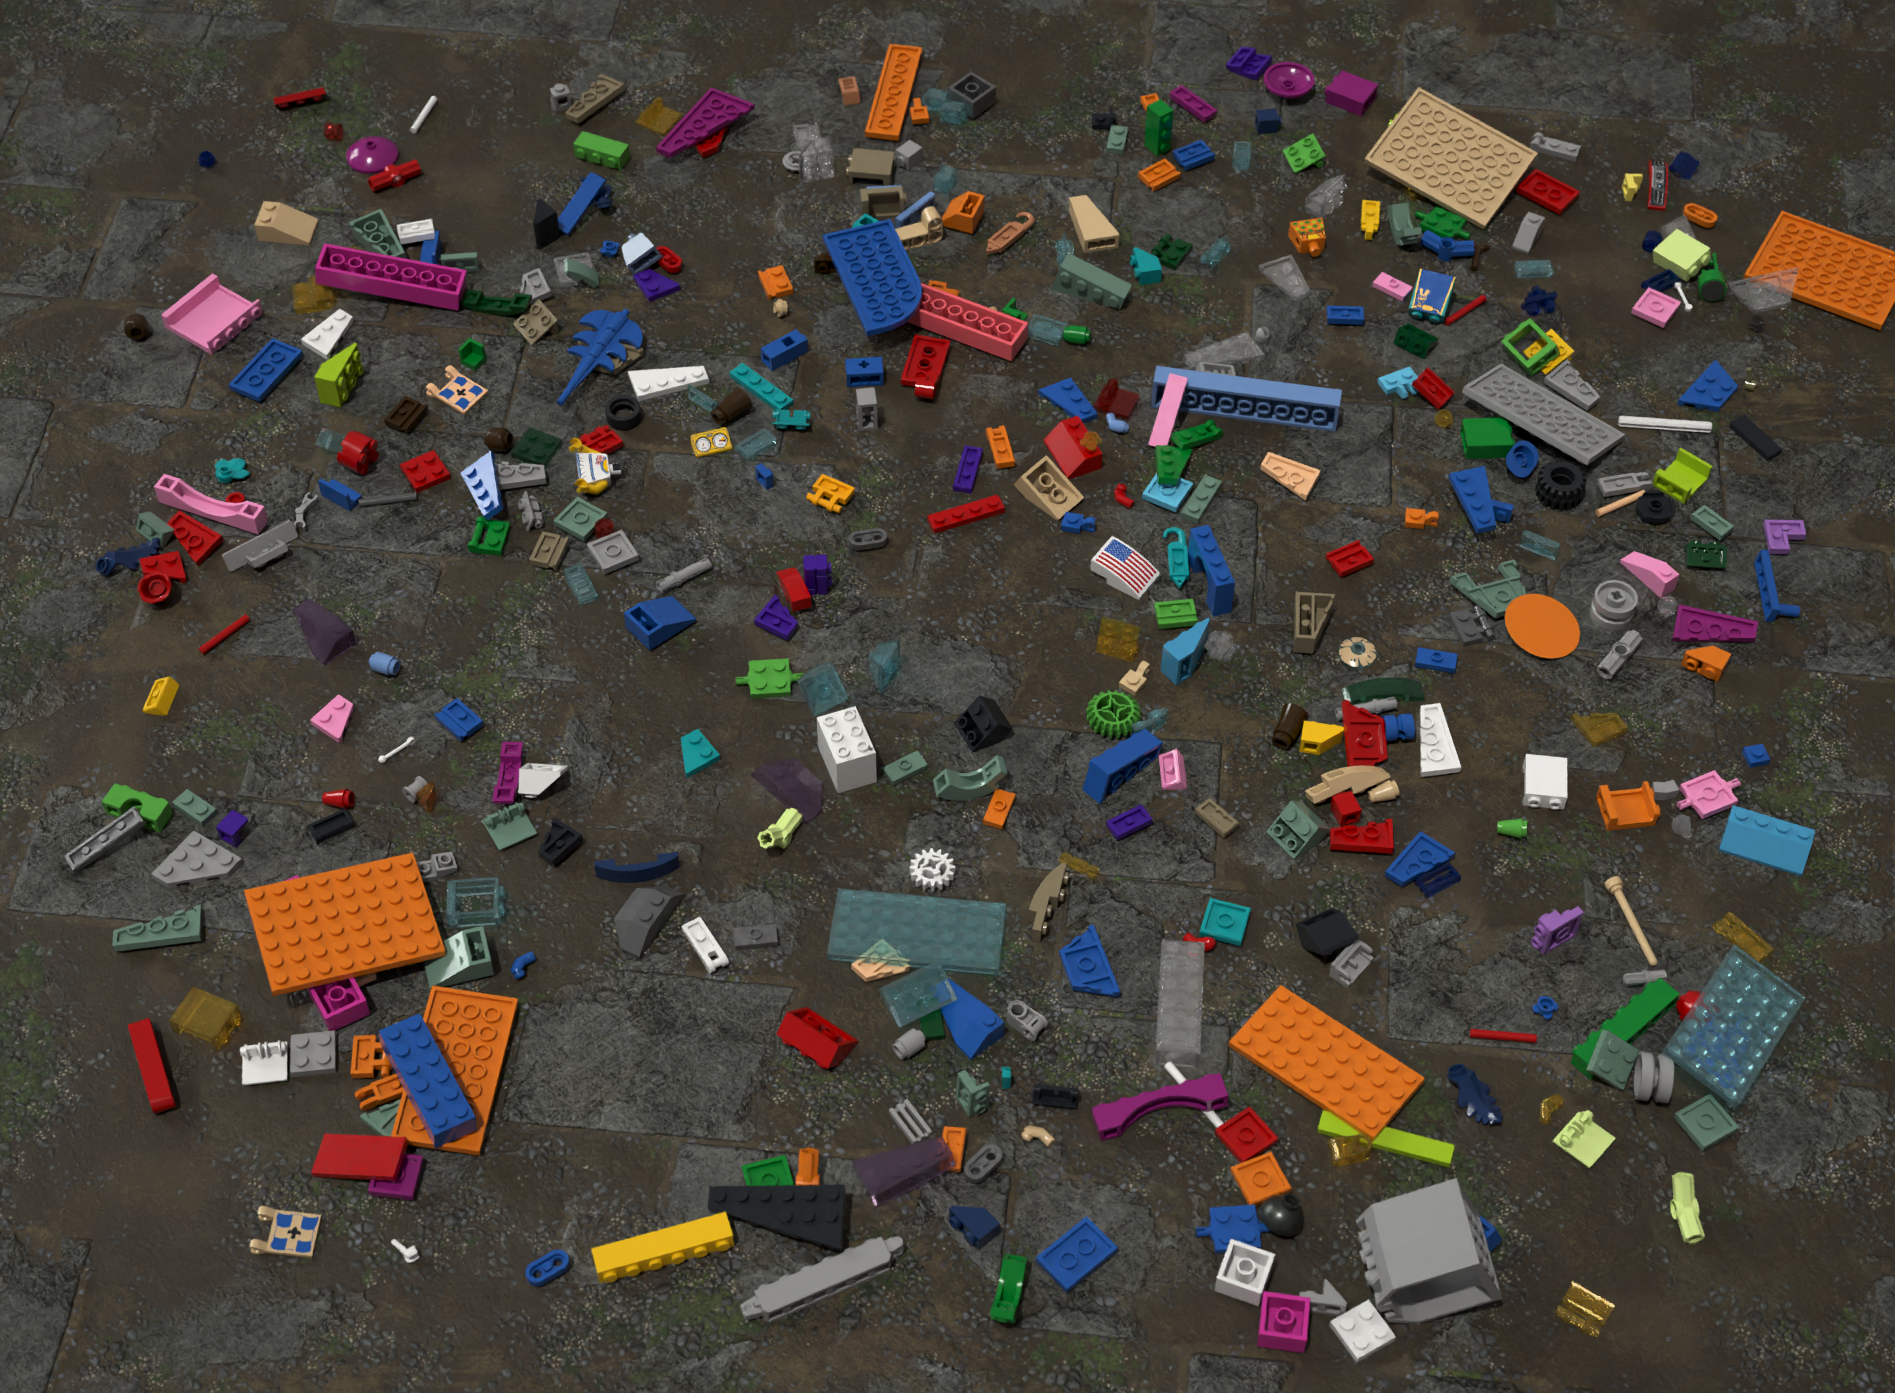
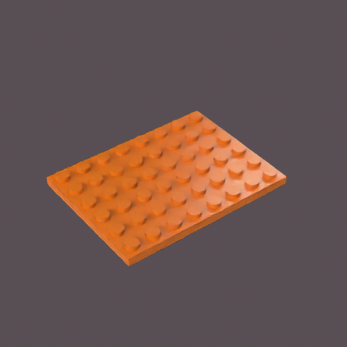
[1743,211,1895,330]
[244,853,445,996]

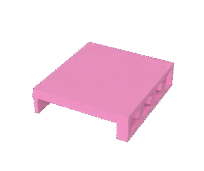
[161,273,263,355]

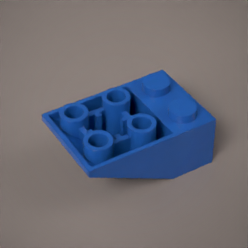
[624,596,697,650]

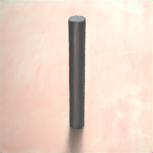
[359,493,417,507]

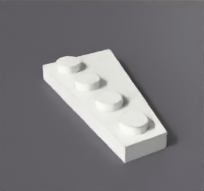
[628,366,709,401]

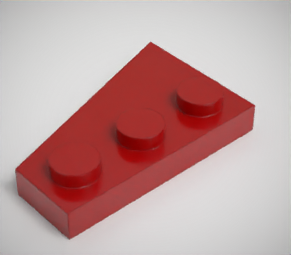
[167,510,224,566]

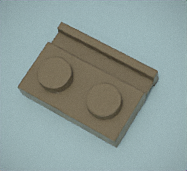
[529,531,570,570]

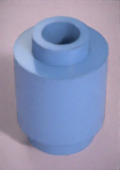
[369,652,400,676]

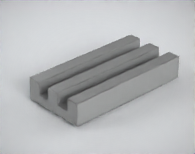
[889,1099,932,1146]

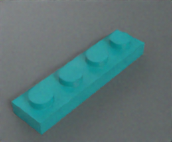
[729,362,794,411]

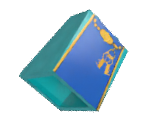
[1408,269,1456,323]

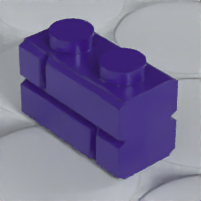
[803,554,832,595]

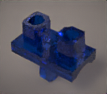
[1521,285,1557,316]

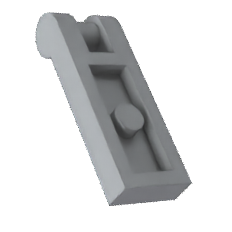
[1530,133,1581,162]

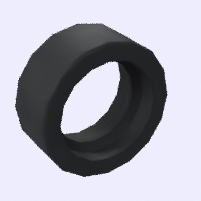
[605,395,642,430]

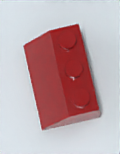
[1044,416,1102,480]
[776,1007,859,1069]

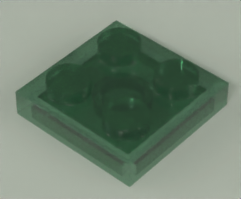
[511,427,563,469]

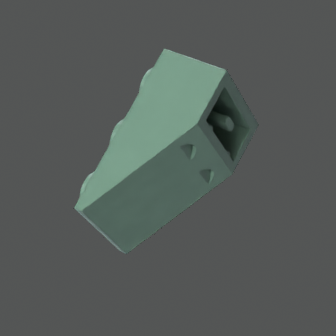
[424,926,494,990]

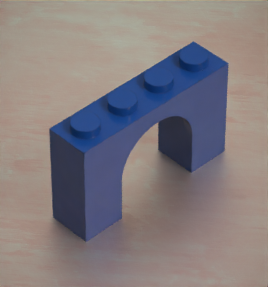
[1188,525,1235,616]

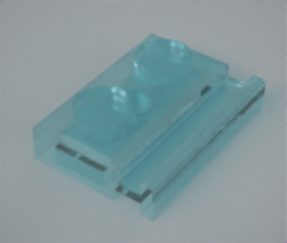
[1028,313,1068,346]

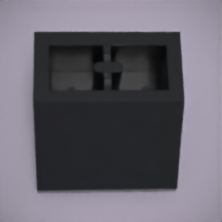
[954,695,1013,752]
[1295,908,1359,956]

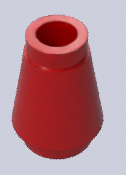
[322,789,355,809]

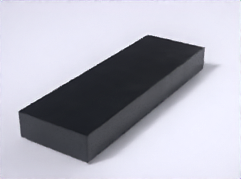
[1729,415,1783,461]

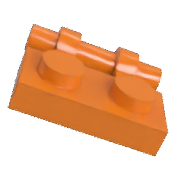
[351,1035,392,1078]

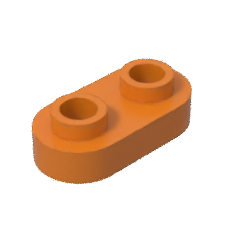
[1683,203,1717,228]

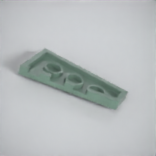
[112,904,203,952]

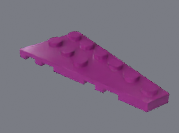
[656,88,755,158]

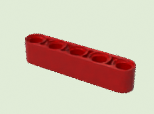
[128,1018,176,1114]

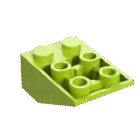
[314,343,364,407]

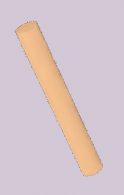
[1595,490,1645,517]

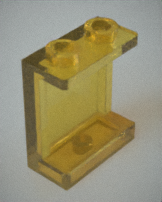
[169,987,241,1050]

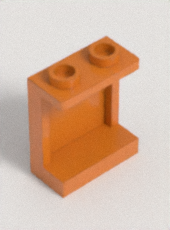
[1596,781,1660,831]

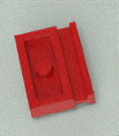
[1411,367,1455,409]
[1326,540,1374,577]

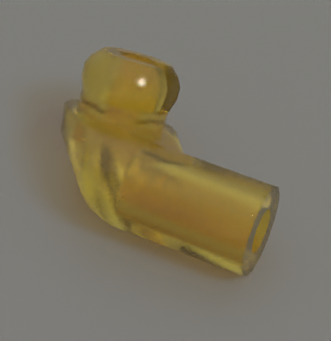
[1540,1094,1563,1124]

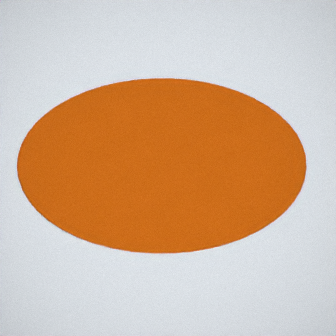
[1505,594,1580,659]

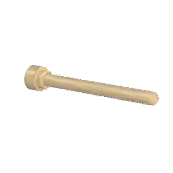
[1604,876,1657,966]

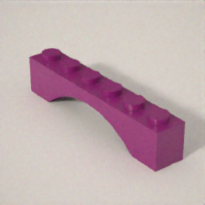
[1092,1073,1228,1142]

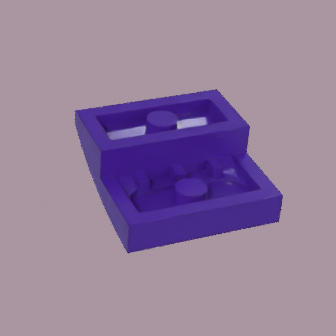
[1226,46,1272,80]

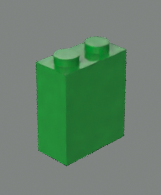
[1460,418,1515,459]

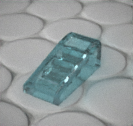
[1232,141,1251,170]
[564,563,598,605]

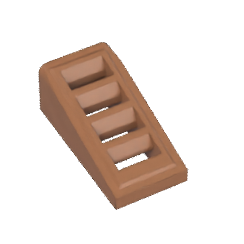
[838,77,860,105]

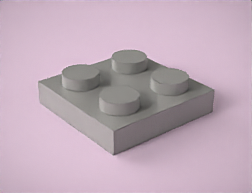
[587,530,639,574]
[290,1030,336,1077]

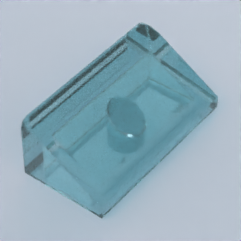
[687,384,719,412]

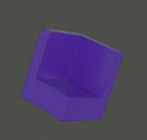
[216,810,248,848]

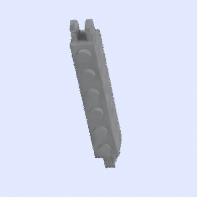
[740,1236,904,1323]

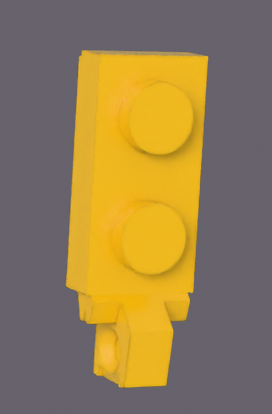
[1361,200,1380,240]

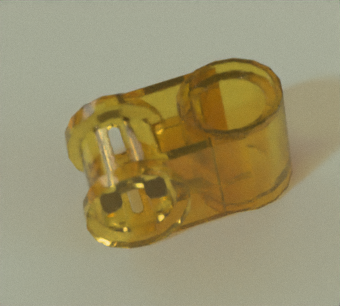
[1327,1134,1372,1167]

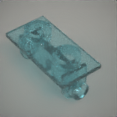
[1055,234,1074,268]
[1200,235,1232,269]

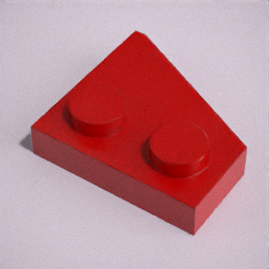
[139,551,187,583]

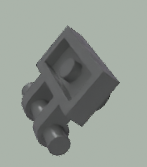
[1449,605,1495,647]

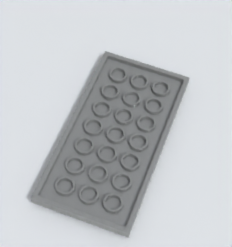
[1462,364,1625,465]

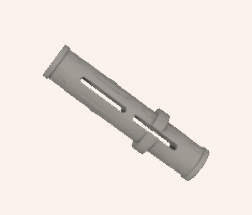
[656,557,712,593]
[1335,697,1397,721]

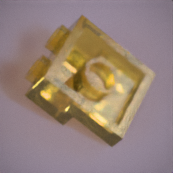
[291,276,334,314]

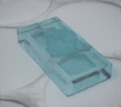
[1514,260,1553,278]
[735,428,777,461]
[1519,530,1561,560]

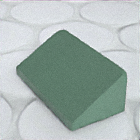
[136,511,174,549]

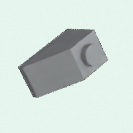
[1512,212,1545,254]

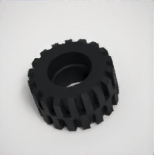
[1535,460,1587,511]

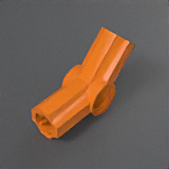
[796,1148,820,1185]

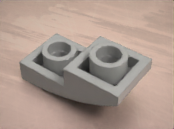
[416,852,458,883]

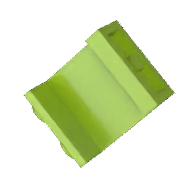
[1653,448,1713,504]

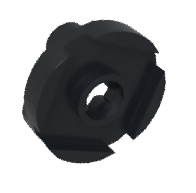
[1635,490,1675,524]

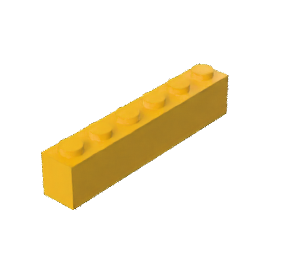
[591,1212,734,1283]

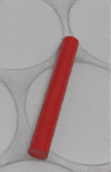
[1444,295,1487,326]
[198,614,250,655]
[1469,1029,1537,1043]

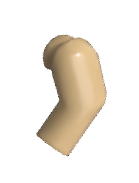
[1021,1125,1056,1148]

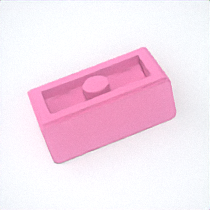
[1159,749,1187,790]

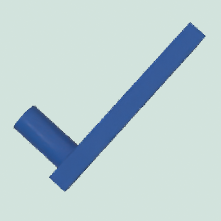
[1754,549,1800,622]

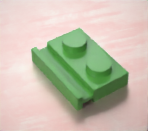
[1154,599,1198,629]

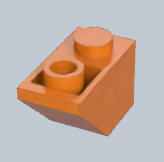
[1681,646,1731,682]

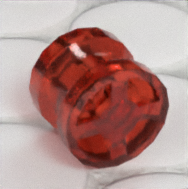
[324,122,343,141]
[595,518,615,539]

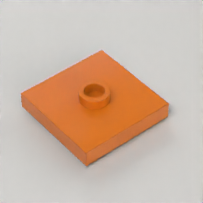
[1230,1152,1292,1206]

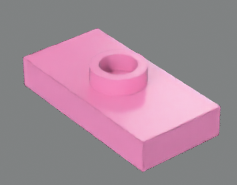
[1372,272,1413,302]

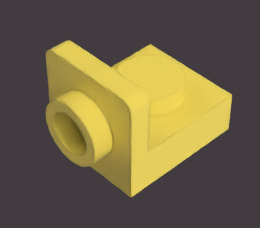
[1622,174,1643,201]

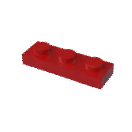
[273,87,325,108]

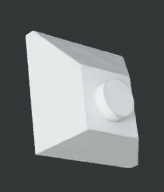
[518,763,568,798]

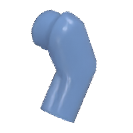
[1106,413,1129,433]

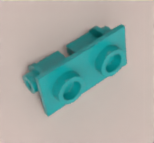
[772,409,811,429]

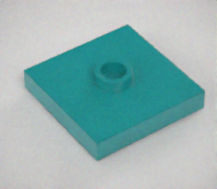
[1199,898,1251,946]

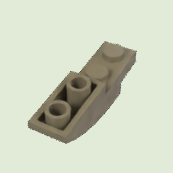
[1028,863,1069,942]

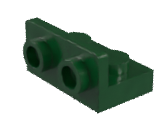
[1393,323,1439,359]
[1684,541,1727,570]

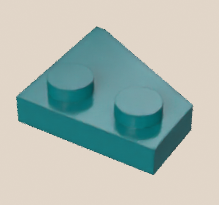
[681,729,720,778]

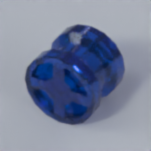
[1642,230,1663,253]

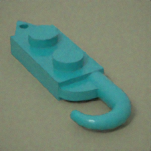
[1163,527,1189,589]

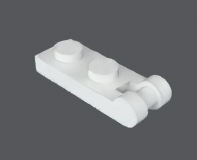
[681,917,729,974]

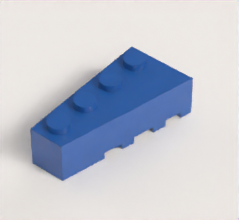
[1082,729,1163,804]

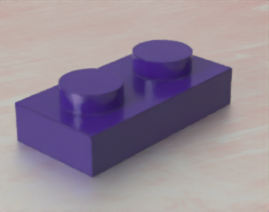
[1106,804,1153,841]

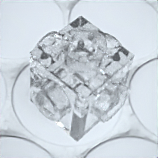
[1203,631,1240,662]

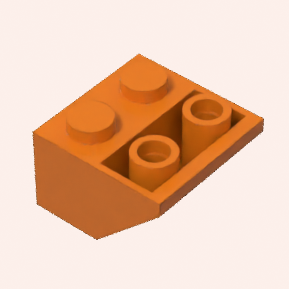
[942,191,985,234]

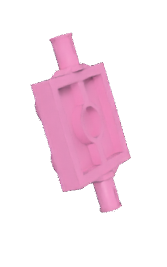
[1677,770,1741,819]

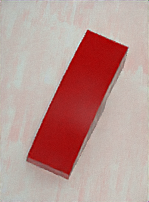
[776,567,812,612]

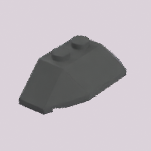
[614,885,684,959]

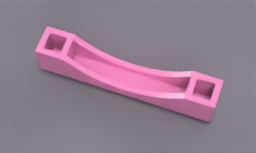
[154,474,268,535]

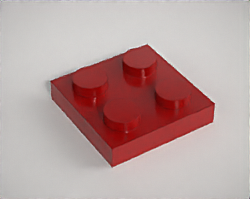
[399,450,451,493]
[1214,1106,1278,1163]

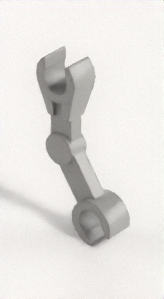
[293,492,318,533]

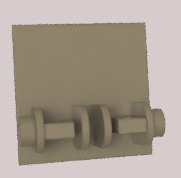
[513,299,558,345]

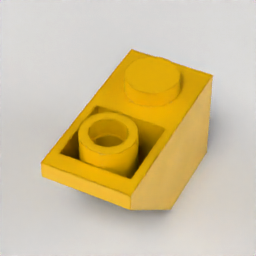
[1299,721,1344,755]

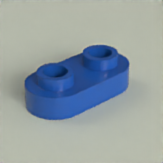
[525,1249,570,1286]

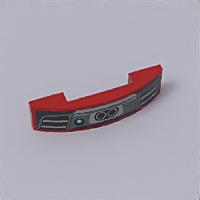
[1647,160,1668,211]

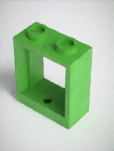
[1501,318,1560,377]

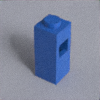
[761,329,808,371]

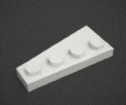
[1420,703,1461,777]

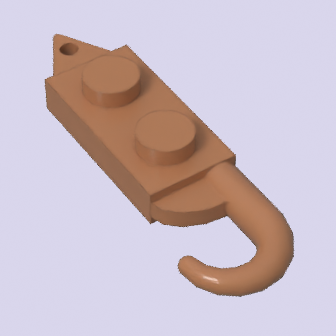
[987,212,1035,254]

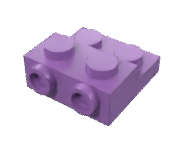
[1531,907,1584,955]

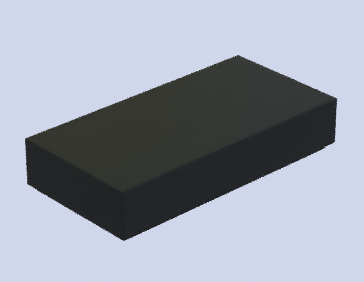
[307,808,355,844]

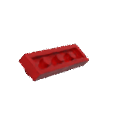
[927,494,1005,534]

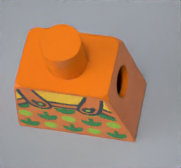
[1288,218,1326,257]

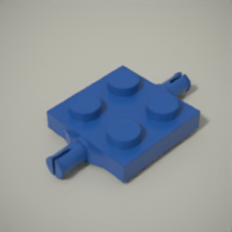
[1196,1205,1272,1254]

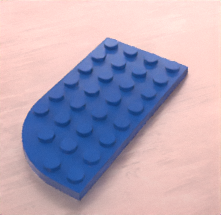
[822,219,922,336]

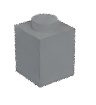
[896,140,922,171]

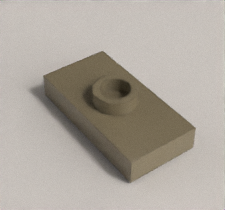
[1195,798,1239,838]

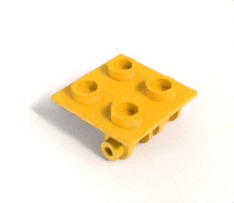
[1523,329,1574,375]

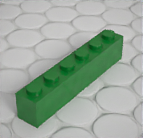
[1570,977,1680,1080]

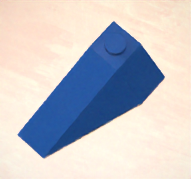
[931,978,1004,1060]

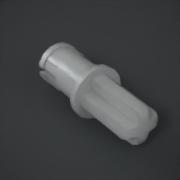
[1622,969,1667,987]

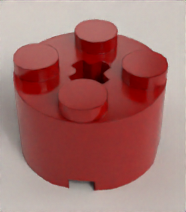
[337,431,379,475]

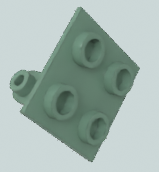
[482,802,537,851]

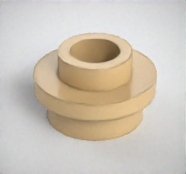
[773,299,787,317]

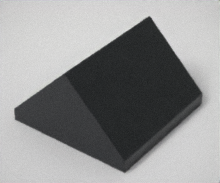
[533,199,560,250]

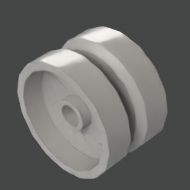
[1590,580,1638,631]
[1633,1051,1674,1104]

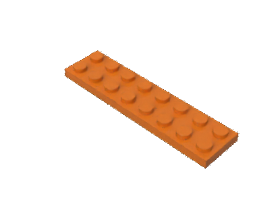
[865,44,922,141]

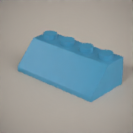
[1719,805,1815,876]

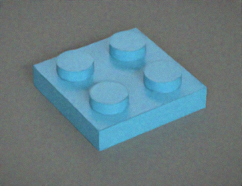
[1142,473,1193,513]

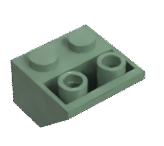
[1266,800,1330,859]

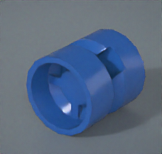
[1382,713,1415,742]

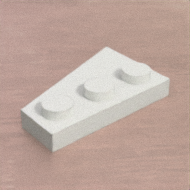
[301,309,354,360]

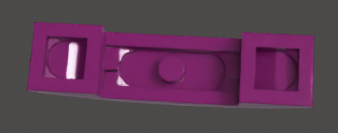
[492,742,523,804]

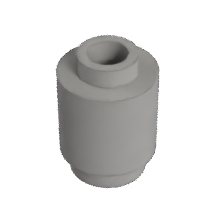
[892,1029,926,1059]

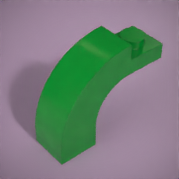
[990,1253,1028,1323]

